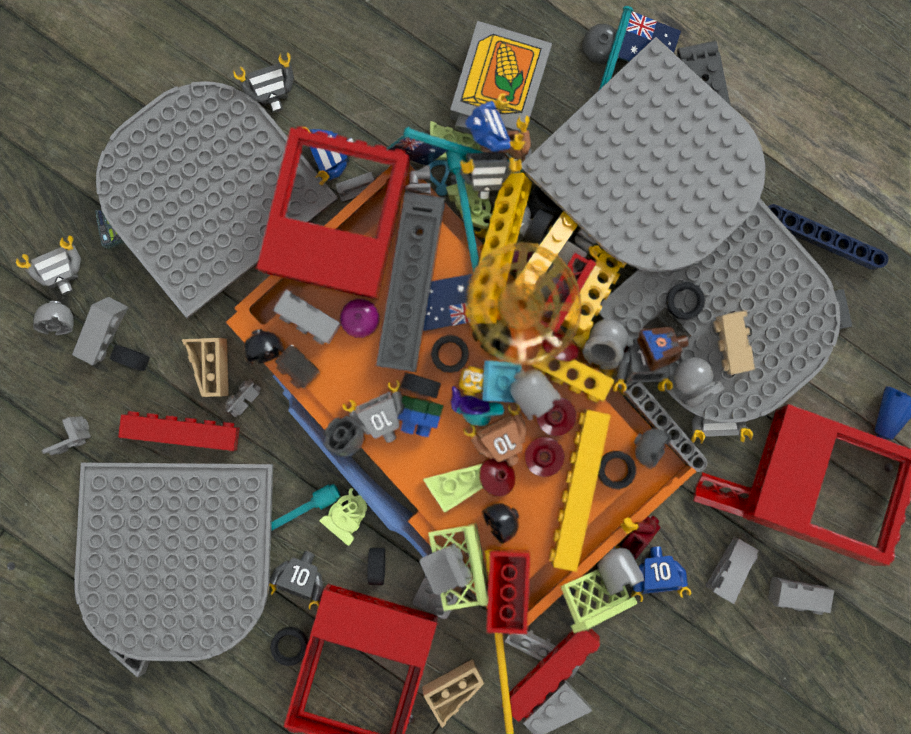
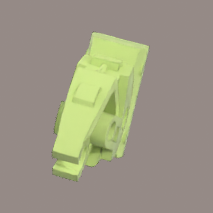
[446,182,492,229]
[320,488,367,546]

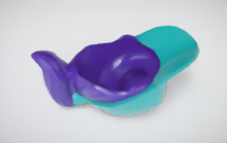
[451,386,504,426]

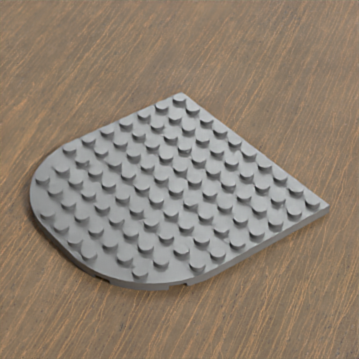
[521,37,765,272]
[96,81,338,319]
[599,198,840,423]
[75,463,273,661]

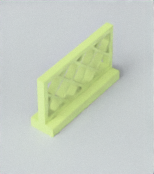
[429,523,489,611]
[561,569,638,633]

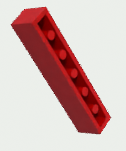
[118,411,240,451]
[502,628,600,722]

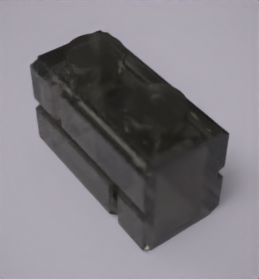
[275,344,321,389]

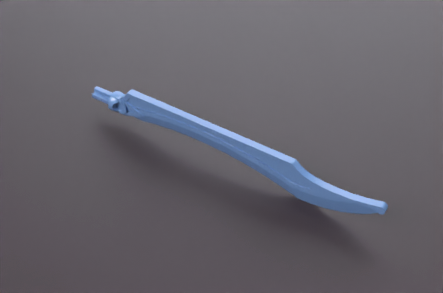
[273,375,432,557]

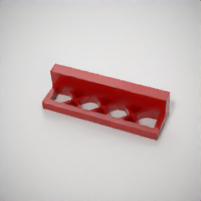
[535,253,597,333]
[693,472,751,517]

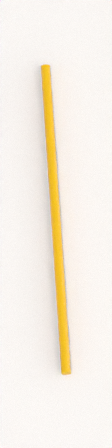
[485,550,514,734]

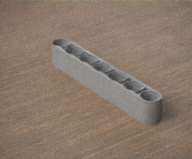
[612,368,707,472]

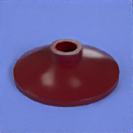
[541,332,578,362]
[536,397,576,436]
[525,437,565,477]
[479,458,516,497]

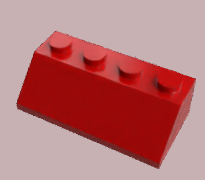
[487,549,530,634]

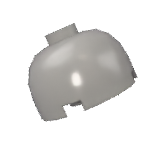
[33,301,74,335]

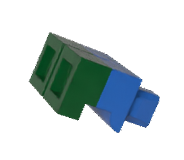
[398,395,444,437]

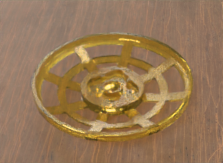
[467,243,582,365]

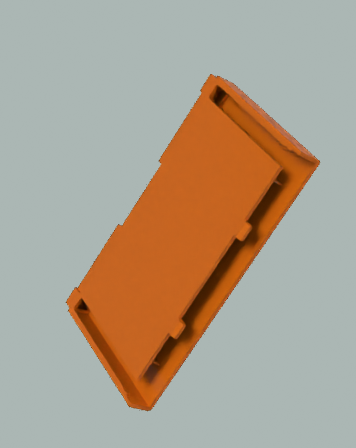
[226,165,696,635]

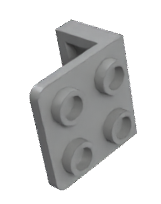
[42,416,91,456]
[420,543,471,595]
[412,575,462,619]

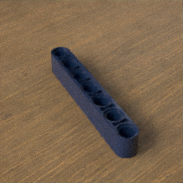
[767,204,888,270]

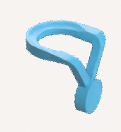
[427,160,449,196]

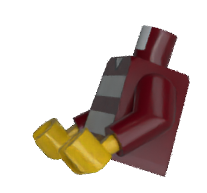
[615,515,661,560]

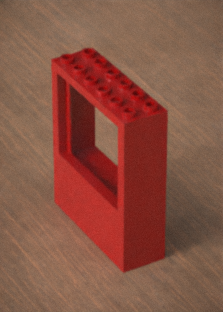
[257,126,410,300]
[742,404,911,566]
[284,583,438,734]

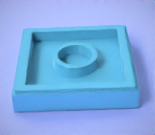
[482,361,522,402]

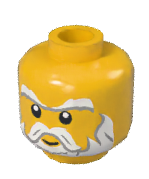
[459,366,484,396]

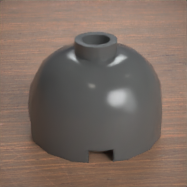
[582,23,617,64]
[323,416,364,457]
[634,429,671,470]

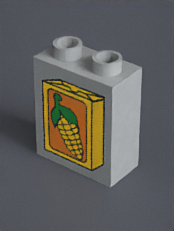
[450,21,552,134]

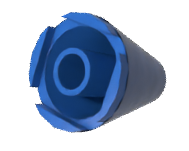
[874,386,911,440]

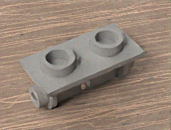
[336,172,374,202]
[225,378,261,417]

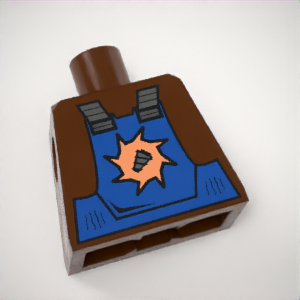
[637,327,689,372]

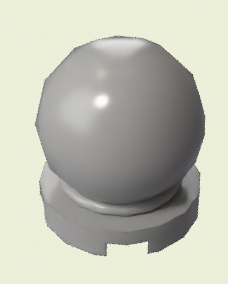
[583,319,628,370]
[674,357,724,408]

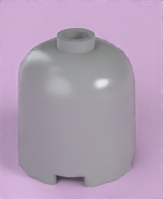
[510,369,561,420]
[597,547,644,596]

